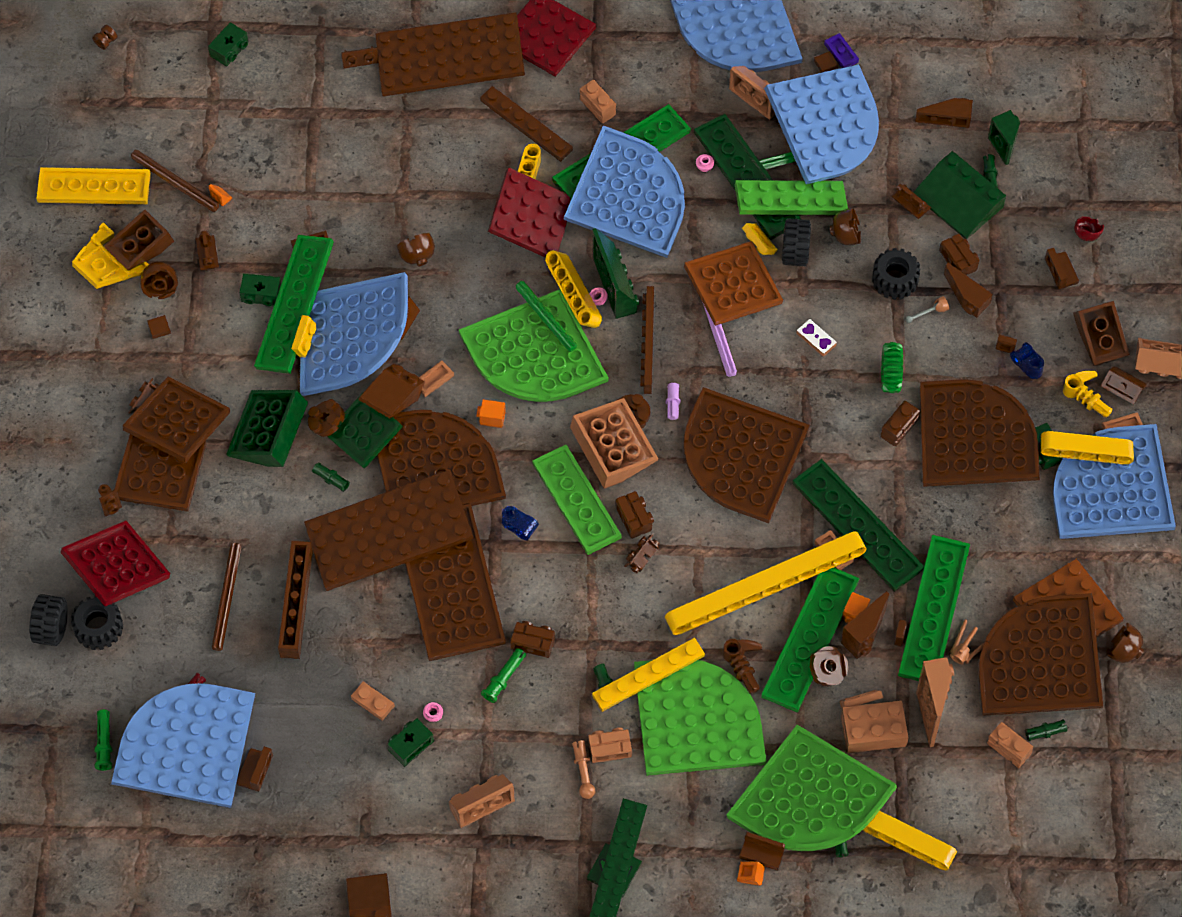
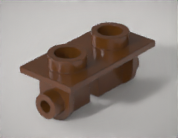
[341,46,379,68]
[892,184,931,219]
[196,231,219,270]
[128,378,159,414]
[98,484,122,517]
[624,534,659,573]

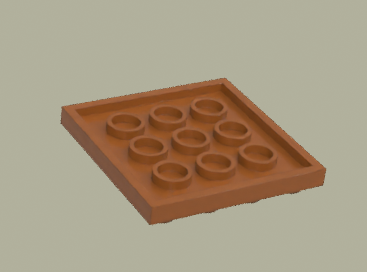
[684,241,783,326]
[1013,558,1124,638]

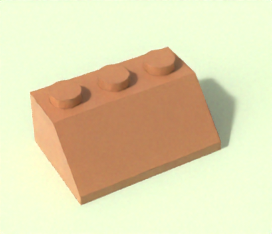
[729,66,775,120]
[1135,338,1182,379]
[449,774,515,828]

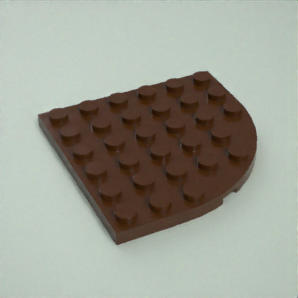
[920,379,1040,487]
[684,387,810,524]
[378,410,506,506]
[979,593,1103,716]

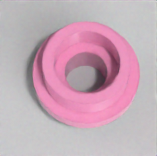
[696,154,714,172]
[590,287,608,306]
[423,702,443,722]

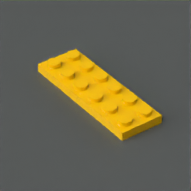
[36,167,151,204]

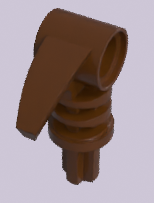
[723,639,762,693]

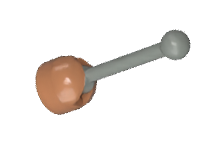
[905,296,949,323]

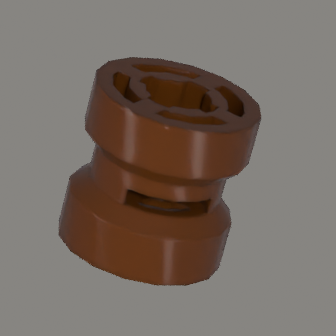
[92,25,118,50]

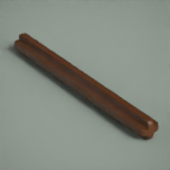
[131,150,219,212]
[212,543,241,651]

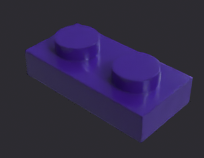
[824,33,859,68]

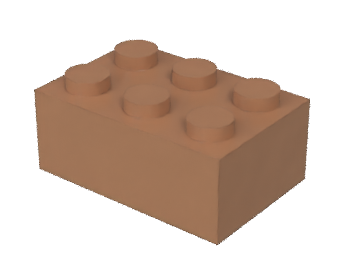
[841,701,909,753]

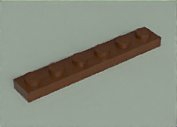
[480,86,573,162]
[640,286,654,394]

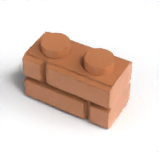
[580,80,616,123]
[987,722,1034,768]
[588,728,632,763]

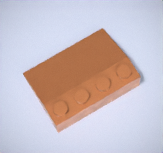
[570,398,658,489]
[916,657,954,747]

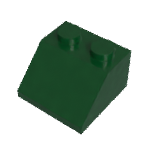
[988,110,1020,165]

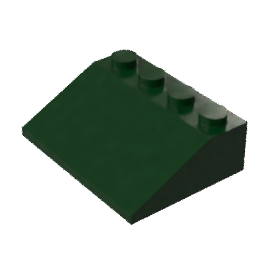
[913,151,1006,239]
[592,228,639,319]
[226,390,308,467]

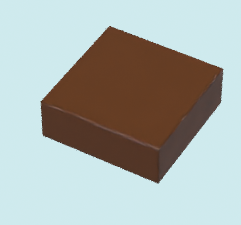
[814,51,838,73]
[147,315,171,339]
[995,334,1017,354]
[894,619,907,646]

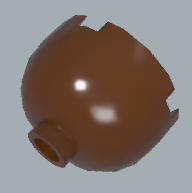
[830,208,861,245]
[397,233,435,267]
[140,262,178,299]
[1106,623,1144,663]

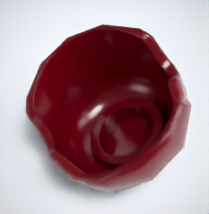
[1074,216,1104,242]

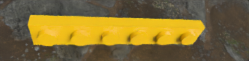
[592,638,705,712]

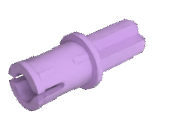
[666,383,681,420]

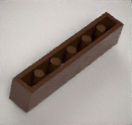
[278,541,313,659]

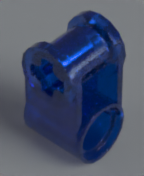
[1010,342,1044,379]
[502,506,539,541]

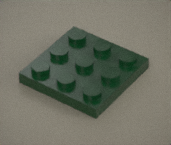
[327,392,403,469]

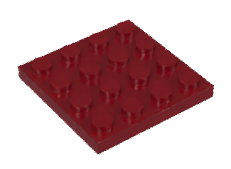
[517,0,596,77]
[487,168,571,258]
[61,521,171,607]

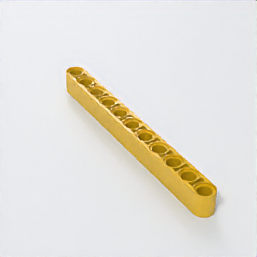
[665,532,867,635]

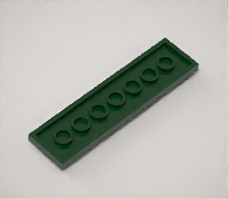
[694,114,801,240]
[792,459,924,592]

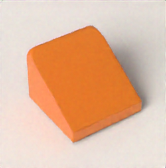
[209,184,232,206]
[737,861,765,886]

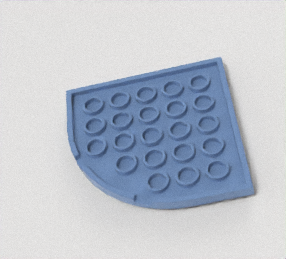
[670,0,803,72]
[764,65,879,184]
[564,126,685,258]
[300,272,408,396]
[1053,424,1176,539]
[111,684,255,808]

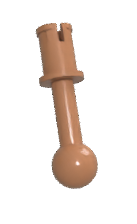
[572,740,595,799]

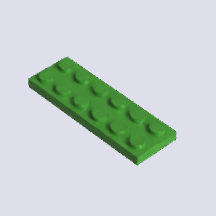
[735,180,848,215]
[532,445,622,555]

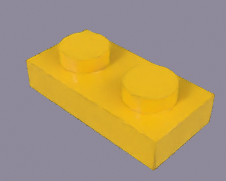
[742,223,778,255]
[291,315,316,358]

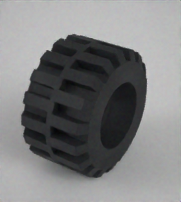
[782,218,811,266]
[872,248,920,300]
[29,594,68,646]
[71,596,123,650]

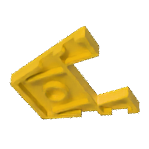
[72,223,149,289]

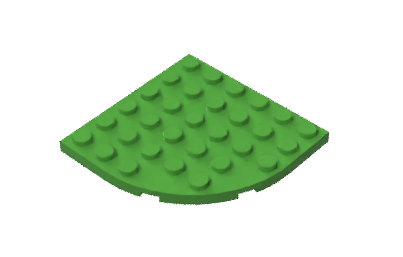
[459,289,608,402]
[634,660,766,776]
[727,725,897,851]

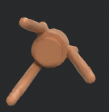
[950,619,985,665]

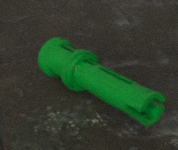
[481,648,526,703]
[94,709,113,771]

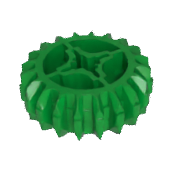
[881,342,903,393]

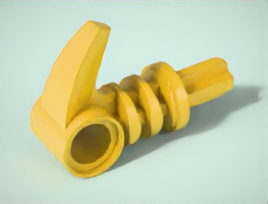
[1063,371,1112,417]

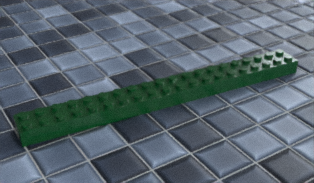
[589,798,647,917]

